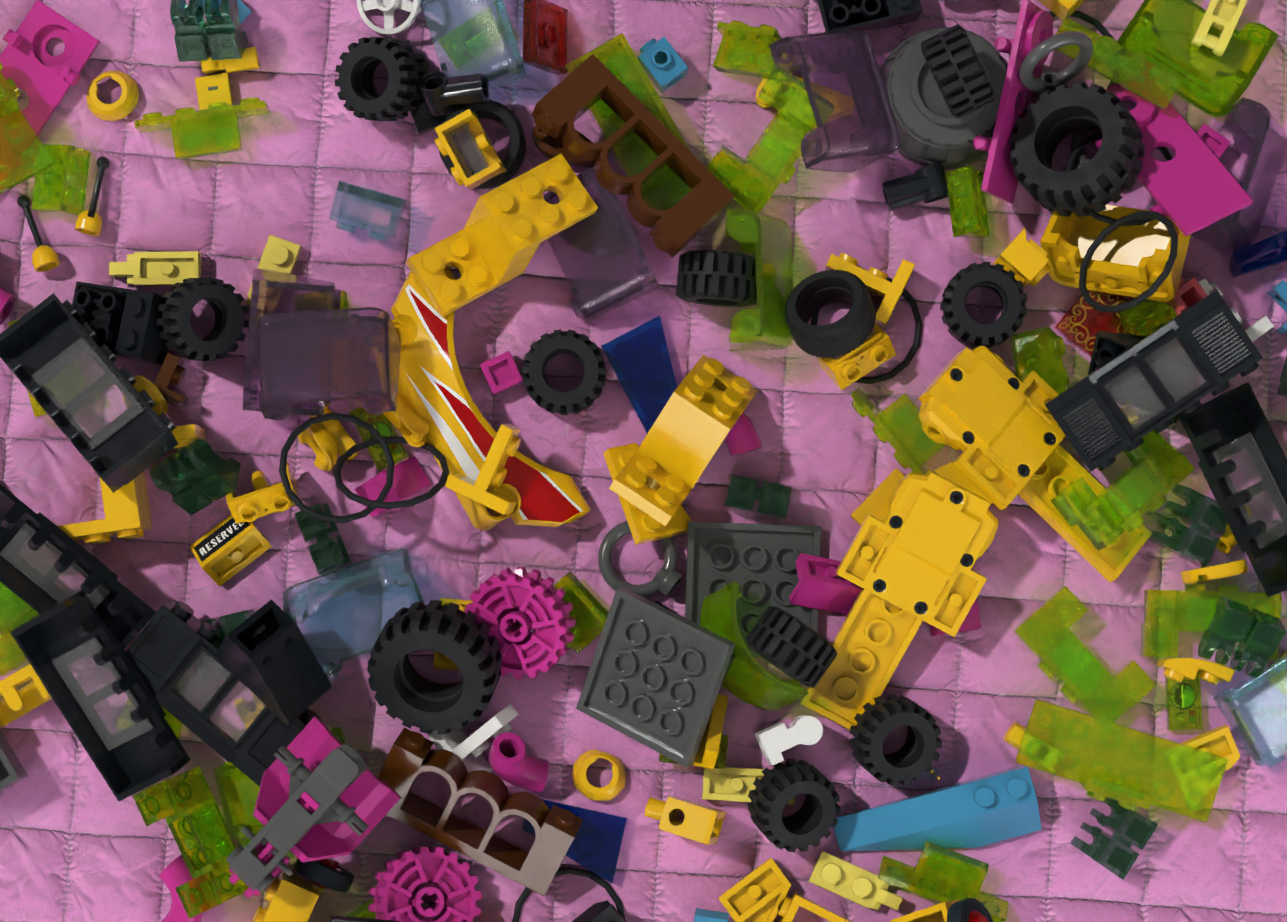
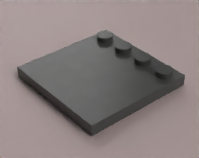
[684,521,821,657]
[576,587,736,767]

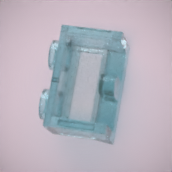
[329,181,407,242]

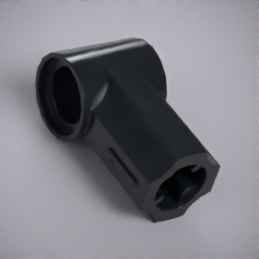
[419,71,490,116]
[882,163,952,211]

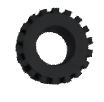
[921,24,995,119]
[335,36,426,121]
[676,250,762,307]
[940,261,1028,348]
[156,278,249,361]
[522,329,606,415]
[746,606,838,688]
[849,694,942,786]
[748,759,841,852]

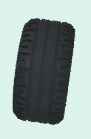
[439,100,526,189]
[784,269,876,358]

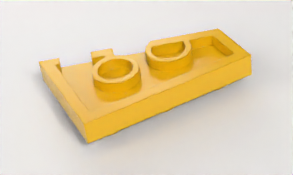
[603,443,692,545]

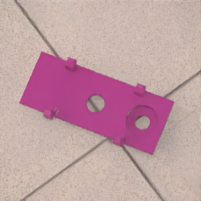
[0,0,100,193]
[973,0,1054,204]
[1095,73,1252,237]

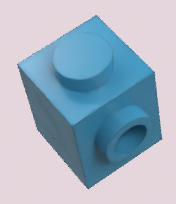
[638,37,688,93]

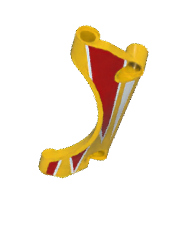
[370,267,591,531]

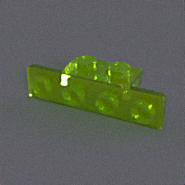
[1055,17,1181,109]
[134,97,270,160]
[850,388,946,474]
[878,841,1008,922]

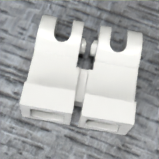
[754,715,823,766]

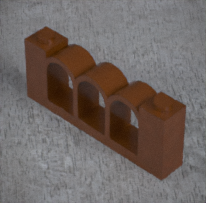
[531,54,734,258]
[378,727,583,896]

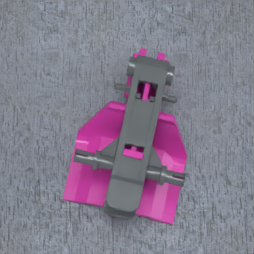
[226,716,402,898]

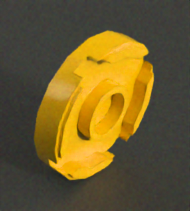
[1180,559,1249,585]

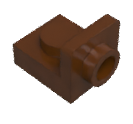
[154,353,189,407]

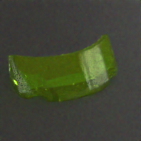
[700,580,809,711]

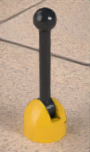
[74,156,110,236]
[17,195,61,272]

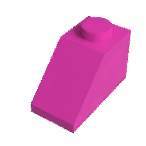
[355,456,431,519]

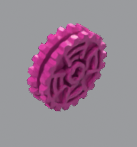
[464,567,576,679]
[368,846,482,922]

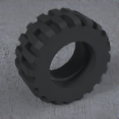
[1009,82,1145,217]
[367,600,502,734]

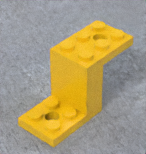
[406,154,598,317]
[609,354,758,526]
[58,424,207,544]

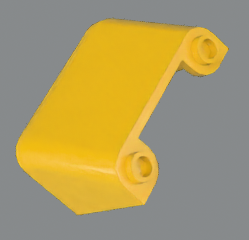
[1040,204,1191,302]

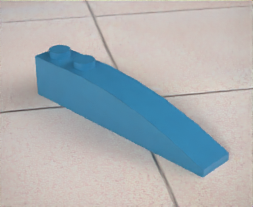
[833,765,1042,851]

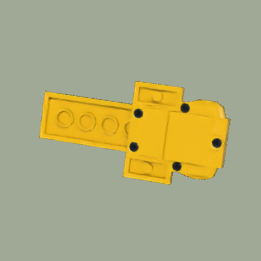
[918,345,1152,582]
[800,469,998,730]

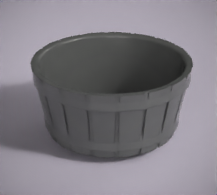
[873,27,1007,169]

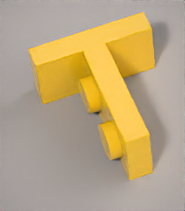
[826,253,915,328]
[444,424,521,515]

